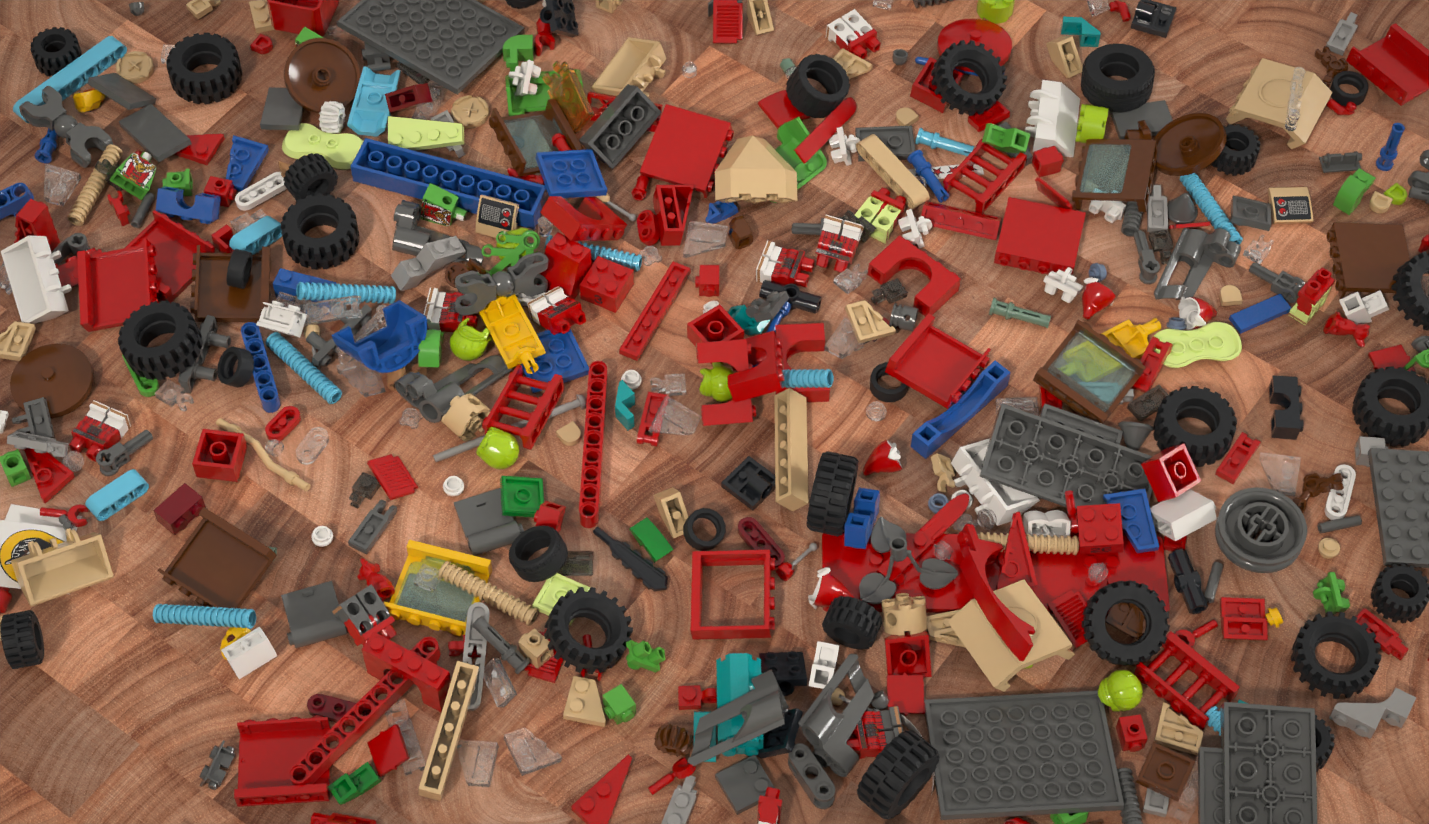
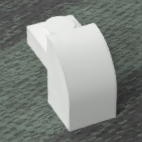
[1339,290,1389,324]
[809,641,840,689]

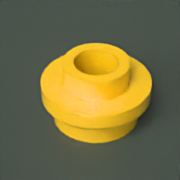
[1265,607,1284,628]

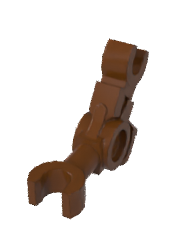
[1314,46,1348,88]
[1292,473,1344,513]

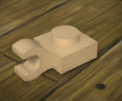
[186,0,221,19]
[931,453,955,493]

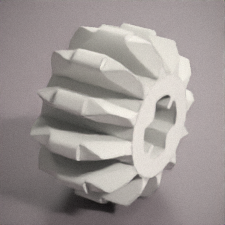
[319,101,346,133]

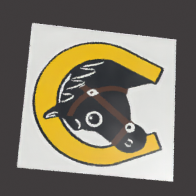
[0,520,75,594]

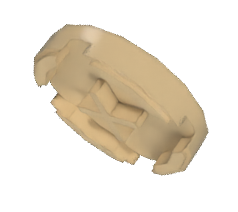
[116,51,154,84]
[451,95,489,128]

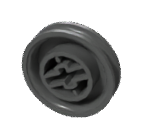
[1215,487,1307,573]

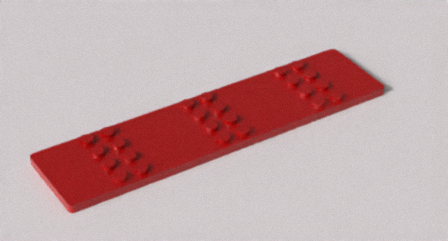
[821,533,1170,614]

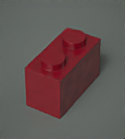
[385,83,433,113]
[153,483,206,535]

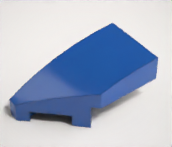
[705,201,738,225]

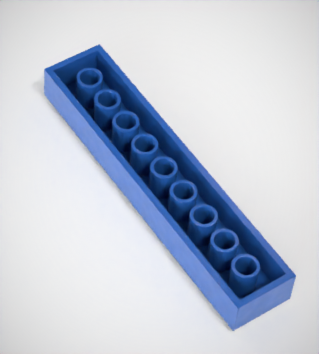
[350,138,548,230]

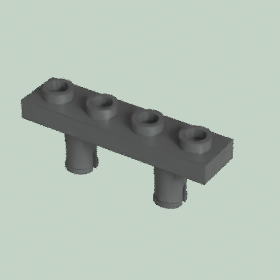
[306,304,372,369]
[178,315,231,394]

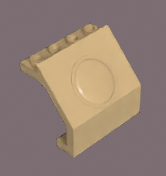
[1226,58,1333,149]
[947,580,1075,692]

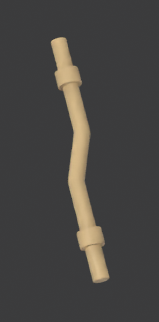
[216,418,311,491]

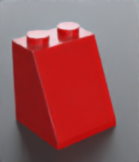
[537,232,592,299]

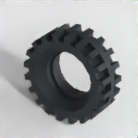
[931,40,1007,116]
[1391,251,1429,331]
[544,587,633,674]
[1291,611,1382,699]

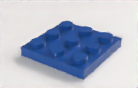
[535,149,607,198]
[520,328,589,393]

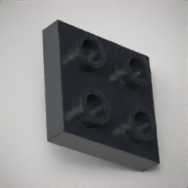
[540,0,578,38]
[1131,0,1177,38]
[721,456,776,511]
[759,651,807,696]
[757,708,803,759]

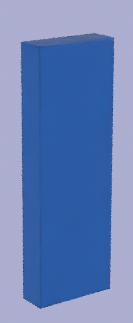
[1229,294,1291,334]

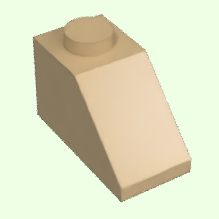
[1046,36,1083,78]
[653,487,688,538]

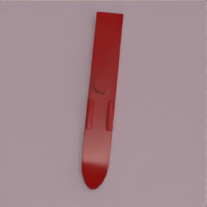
[794,97,857,164]
[877,493,969,582]

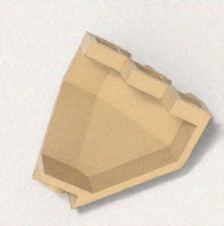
[715,135,797,204]

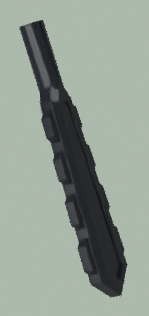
[593,527,668,591]

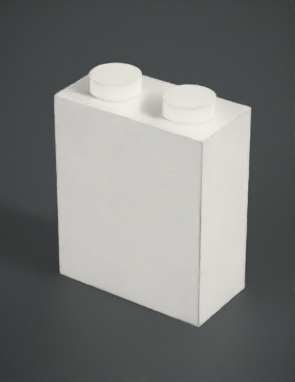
[1150,489,1217,541]

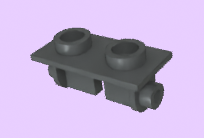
[1319,151,1362,173]
[199,740,235,790]

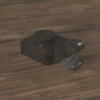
[95,159,123,191]
[841,210,876,243]
[1148,230,1174,264]
[871,278,908,305]
[349,472,381,509]

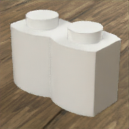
[1023,510,1071,537]

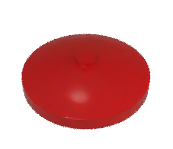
[937,19,1012,73]

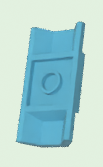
[347,66,401,137]

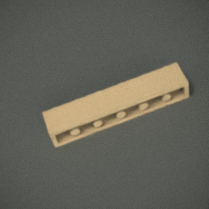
[774,388,809,511]
[419,661,479,801]

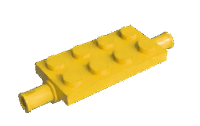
[479,294,545,374]
[1058,318,1161,383]

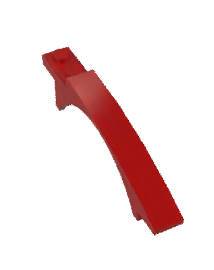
[957,523,1035,661]

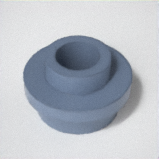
[1089,263,1107,283]
[1166,317,1187,330]
[928,493,949,513]

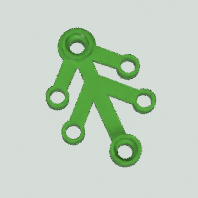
[481,230,540,276]

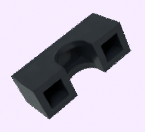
[1269,375,1304,440]

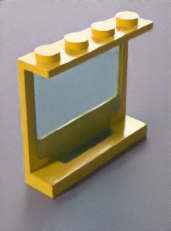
[384,540,492,636]

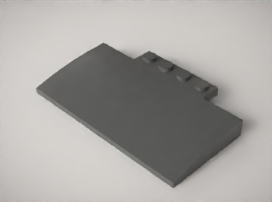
[979,403,1153,511]
[1198,702,1317,824]

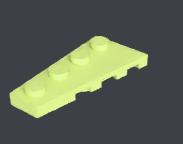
[388,116,464,151]

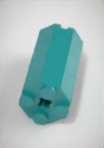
[716,653,763,757]

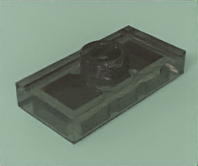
[1127,385,1169,422]

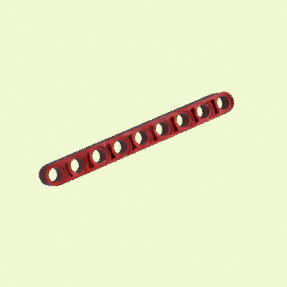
[579,361,608,528]
[289,636,441,785]

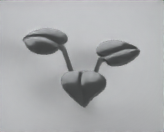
[859,517,958,604]

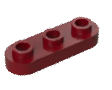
[738,517,785,569]
[307,694,371,728]

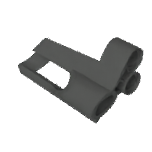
[392,200,483,266]
[1154,228,1241,300]
[395,355,511,423]
[798,654,874,777]
[688,670,789,766]

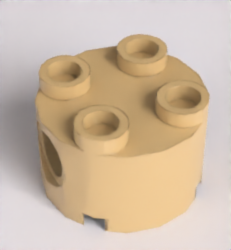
[441,393,490,441]
[882,593,927,636]

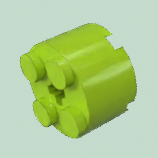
[977,0,1015,24]
[1075,104,1108,146]

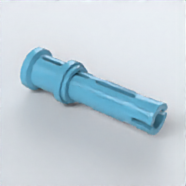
[915,128,974,156]

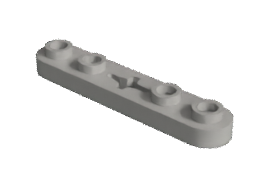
[463,602,490,711]

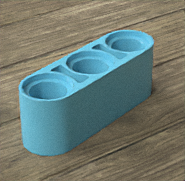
[229,215,282,255]
[85,469,149,521]

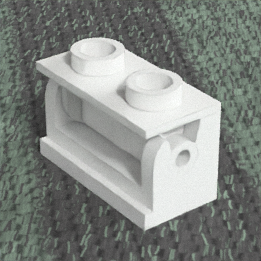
[256,300,307,338]
[221,627,278,679]

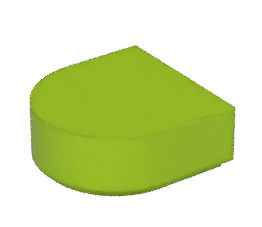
[1383,183,1407,205]

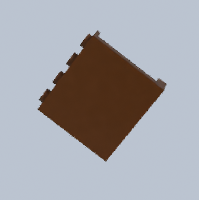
[1326,222,1410,299]
[190,245,270,323]
[158,507,277,609]

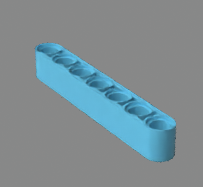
[13,36,127,124]

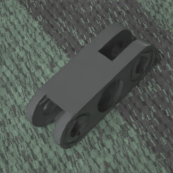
[788,743,835,809]

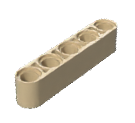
[856,134,930,209]

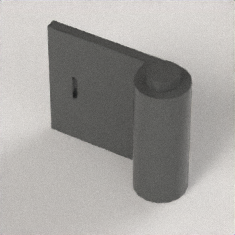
[454,488,524,556]
[281,581,347,649]

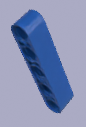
[0,182,34,220]
[241,322,281,413]

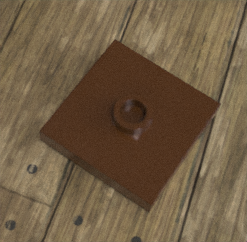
[1135,742,1196,802]

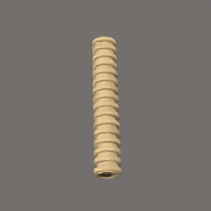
[67,144,123,226]
[977,532,1079,555]
[438,561,538,626]

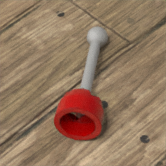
[775,543,818,581]

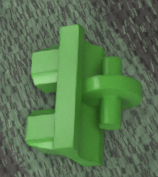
[1313,572,1350,615]
[626,640,666,673]

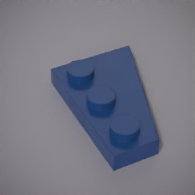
[226,135,269,192]
[1103,489,1159,553]

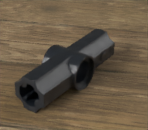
[759,280,822,314]
[1168,549,1208,615]

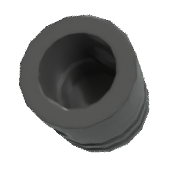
[889,303,918,332]

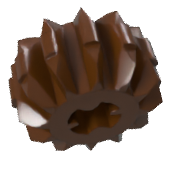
[654,724,693,757]

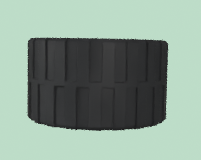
[786,54,850,118]

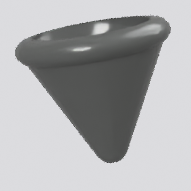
[1167,193,1198,224]
[1118,421,1154,451]

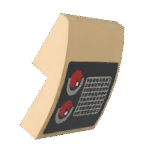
[1268,187,1313,224]
[476,195,520,238]

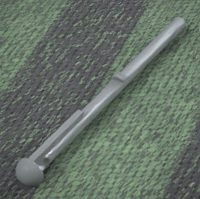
[433,394,587,463]

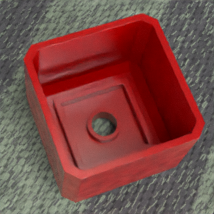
[267,0,339,37]

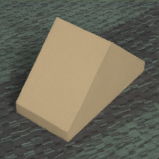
[747,0,774,35]

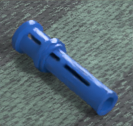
[1376,123,1405,171]
[34,128,58,164]
[907,150,950,203]

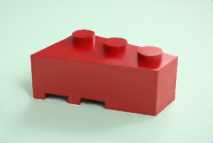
[653,184,694,246]
[14,199,60,253]

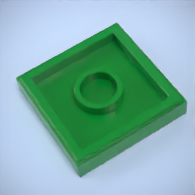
[500,476,544,518]

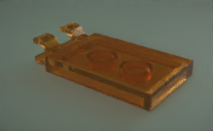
[542,61,594,135]

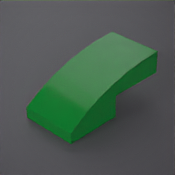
[629,517,673,563]
[328,762,381,805]

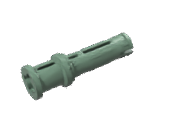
[989,297,1051,328]

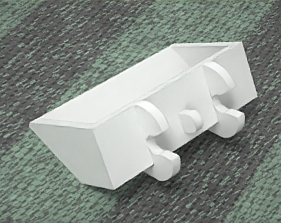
[1025,80,1080,157]
[1,235,72,324]
[951,438,1040,526]

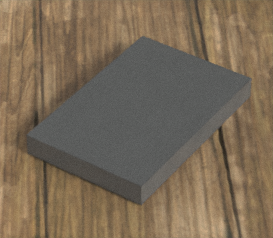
[87,73,156,110]
[260,87,304,131]
[1110,100,1173,139]
[855,126,915,162]

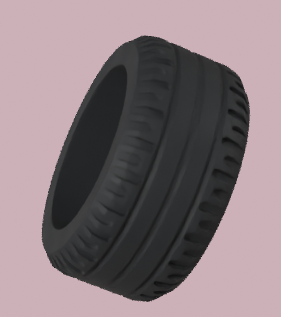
[509,525,568,582]

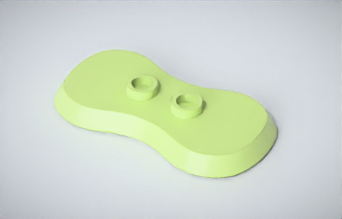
[282,123,364,170]
[1154,322,1242,368]

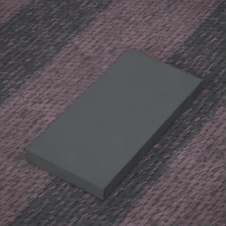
[119,104,191,162]

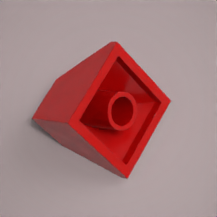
[884,630,932,678]

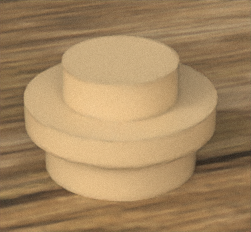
[1318,538,1340,559]

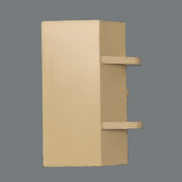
[591,37,667,103]
[11,528,114,607]

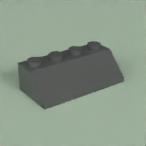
[579,84,662,169]

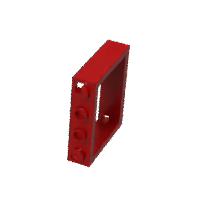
[690,550,775,640]

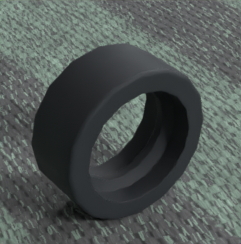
[1330,71,1368,106]
[226,249,253,289]
[217,346,254,388]
[870,362,908,402]
[683,508,726,551]

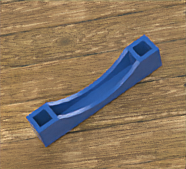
[911,360,1011,459]

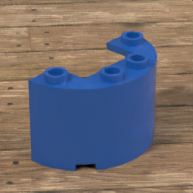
[332,300,427,373]

